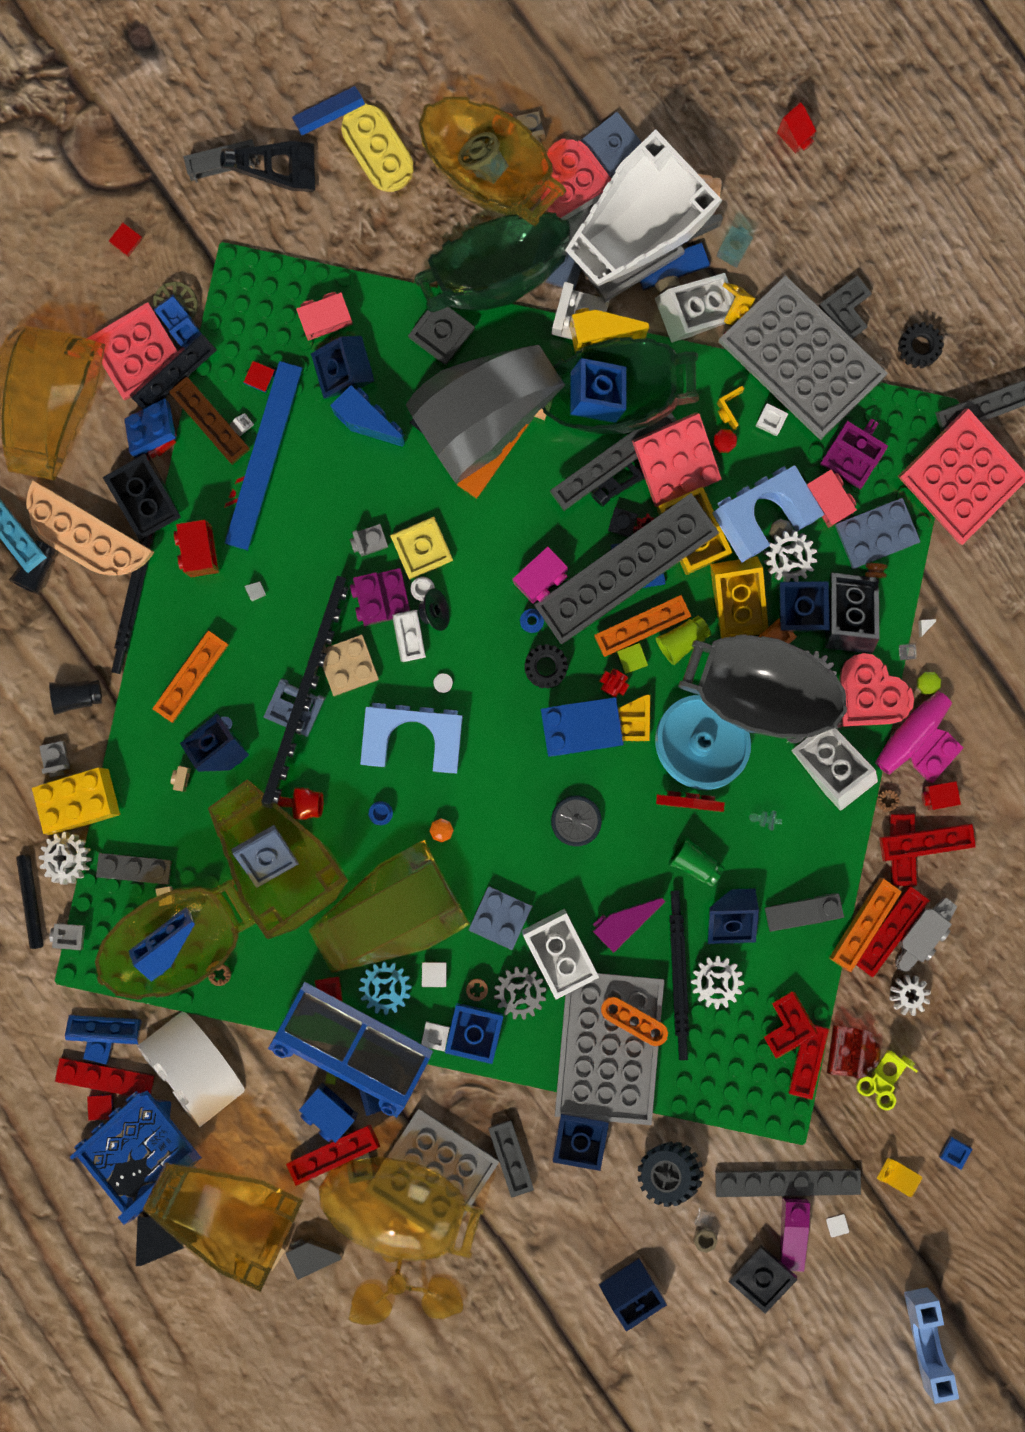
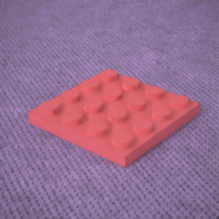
[898,409,1025,545]

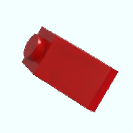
[777,102,816,154]

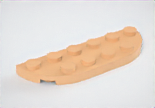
[26,481,154,576]

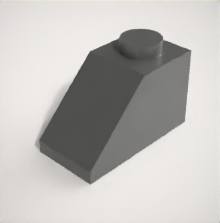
[285,1238,344,1280]

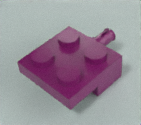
[820,419,888,489]

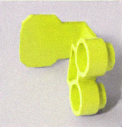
[856,1049,918,1110]

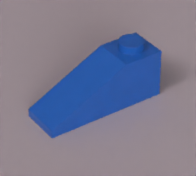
[129,907,195,982]

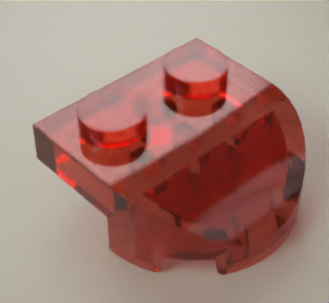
[826,1025,881,1078]

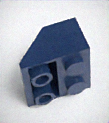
[599,1258,667,1332]

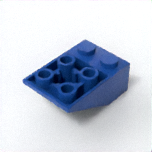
[330,385,405,447]

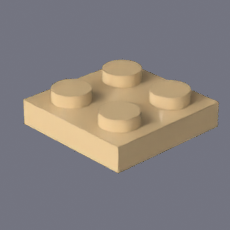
[323,635,379,696]

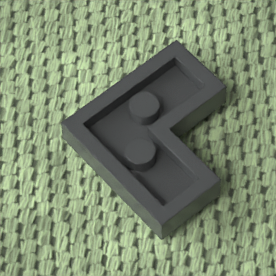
[819,275,872,339]

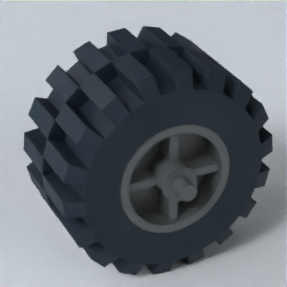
[637,1141,704,1207]

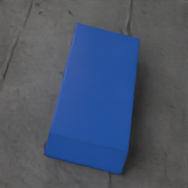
[292,86,365,136]
[640,243,710,291]
[65,1015,142,1044]

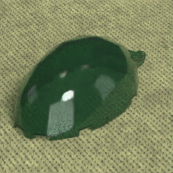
[414,211,570,312]
[542,337,699,434]

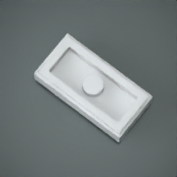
[392,610,426,662]

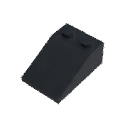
[103,453,181,540]
[825,573,879,654]

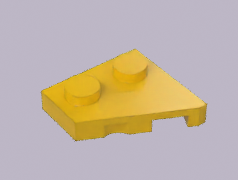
[618,695,650,741]

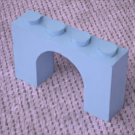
[712,465,825,563]
[360,703,463,774]
[904,1287,959,1404]

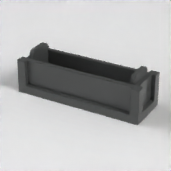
[183,139,260,183]

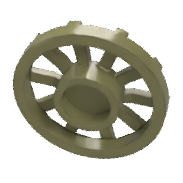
[458,132,500,171]
[153,282,198,324]

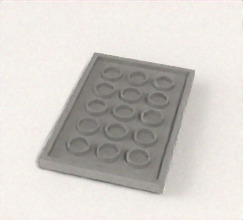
[718,275,888,440]
[555,973,664,1125]

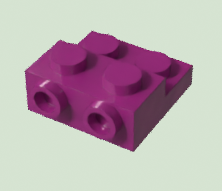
[350,568,410,626]

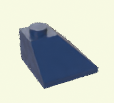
[180,714,249,772]
[707,888,759,944]

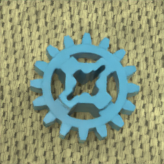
[359,961,412,1015]

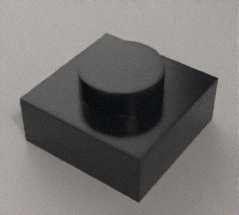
[608,508,638,538]

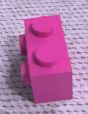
[513,547,568,604]

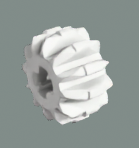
[889,975,931,1016]

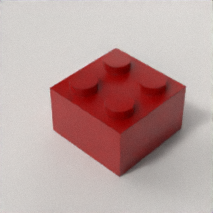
[174,520,219,577]

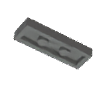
[96,853,172,884]
[488,1120,534,1198]

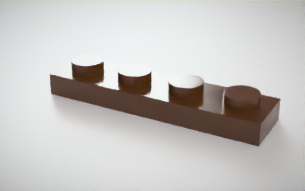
[169,377,250,465]

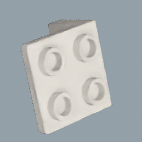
[552,282,609,339]

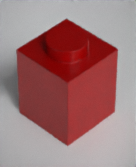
[921,781,961,810]

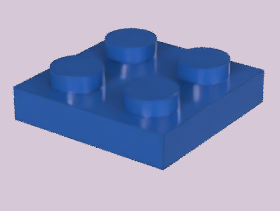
[124,398,176,458]

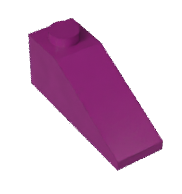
[592,897,665,953]
[780,1197,810,1272]

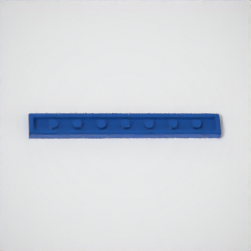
[225,361,303,551]

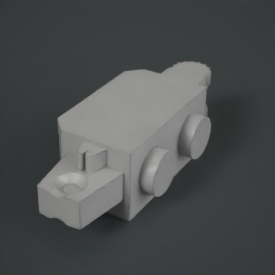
[895,897,957,972]

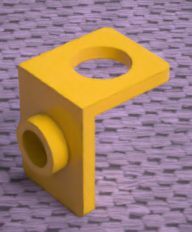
[723,283,755,325]
[717,386,744,431]
[877,1158,922,1197]

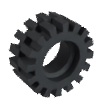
[898,322,944,369]
[524,644,568,689]

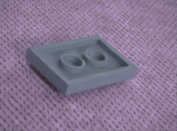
[835,498,920,569]

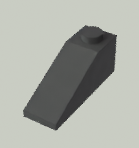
[764,893,844,932]

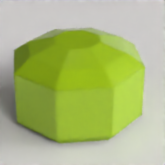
[917,672,941,695]

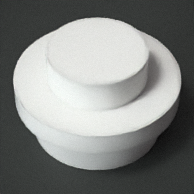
[411,577,435,601]

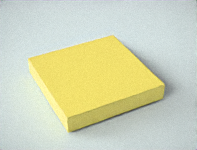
[390,517,453,580]

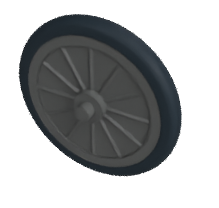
[551,795,602,846]

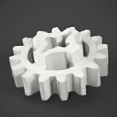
[764,530,817,582]
[39,832,92,885]
[690,956,744,1009]

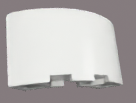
[137,1012,245,1127]

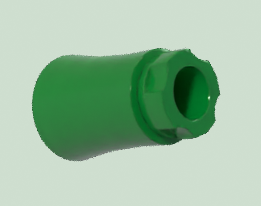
[668,836,725,886]

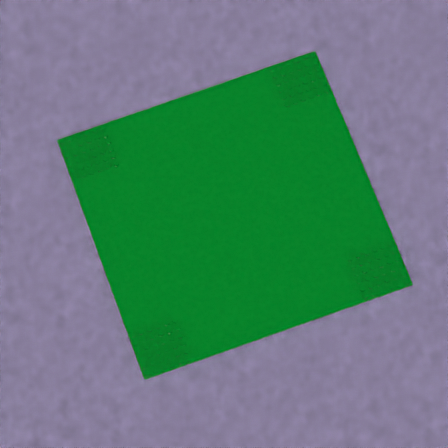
[55,242,959,1145]

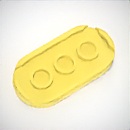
[341,104,414,192]

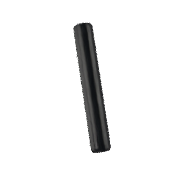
[16,854,44,949]

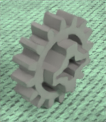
[494,967,546,1020]

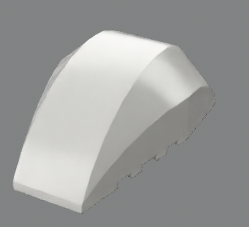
[565,129,722,286]

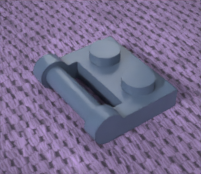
[264,678,326,737]

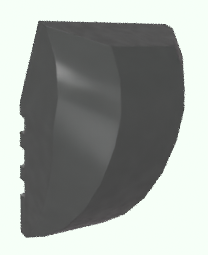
[406,345,565,484]

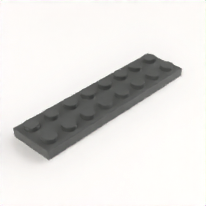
[534,493,720,644]

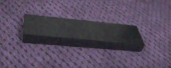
[130,331,217,409]

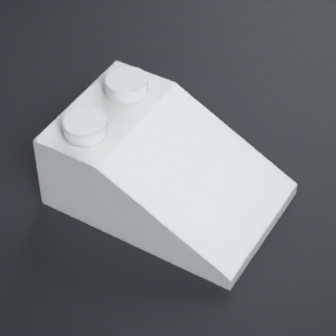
[655,273,735,343]
[792,728,878,811]
[522,909,599,999]

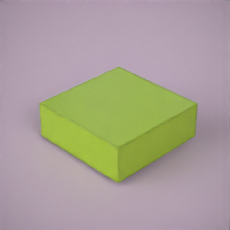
[617,643,648,674]

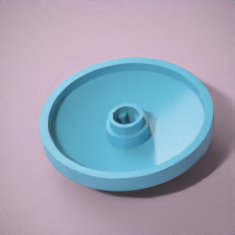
[655,695,751,790]

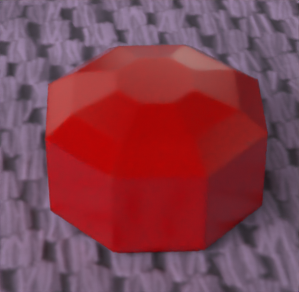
[713,429,737,453]

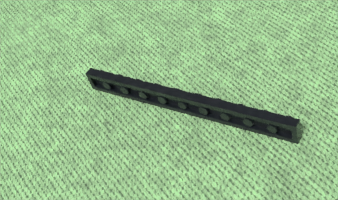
[261,575,350,809]

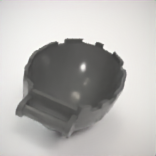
[678,634,847,738]

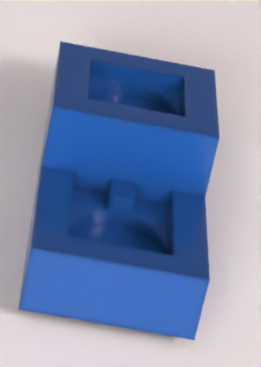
[154,294,200,347]

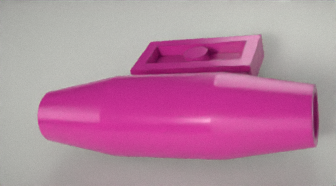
[875,691,963,783]

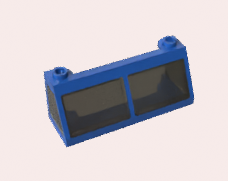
[268,982,433,1118]

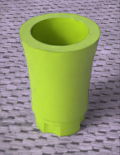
[656,615,711,665]

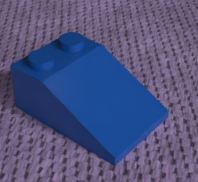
[541,698,624,757]

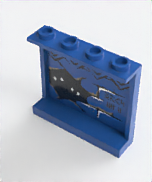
[70,1091,202,1225]

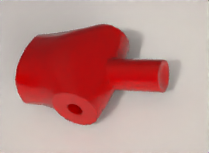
[277,788,324,819]

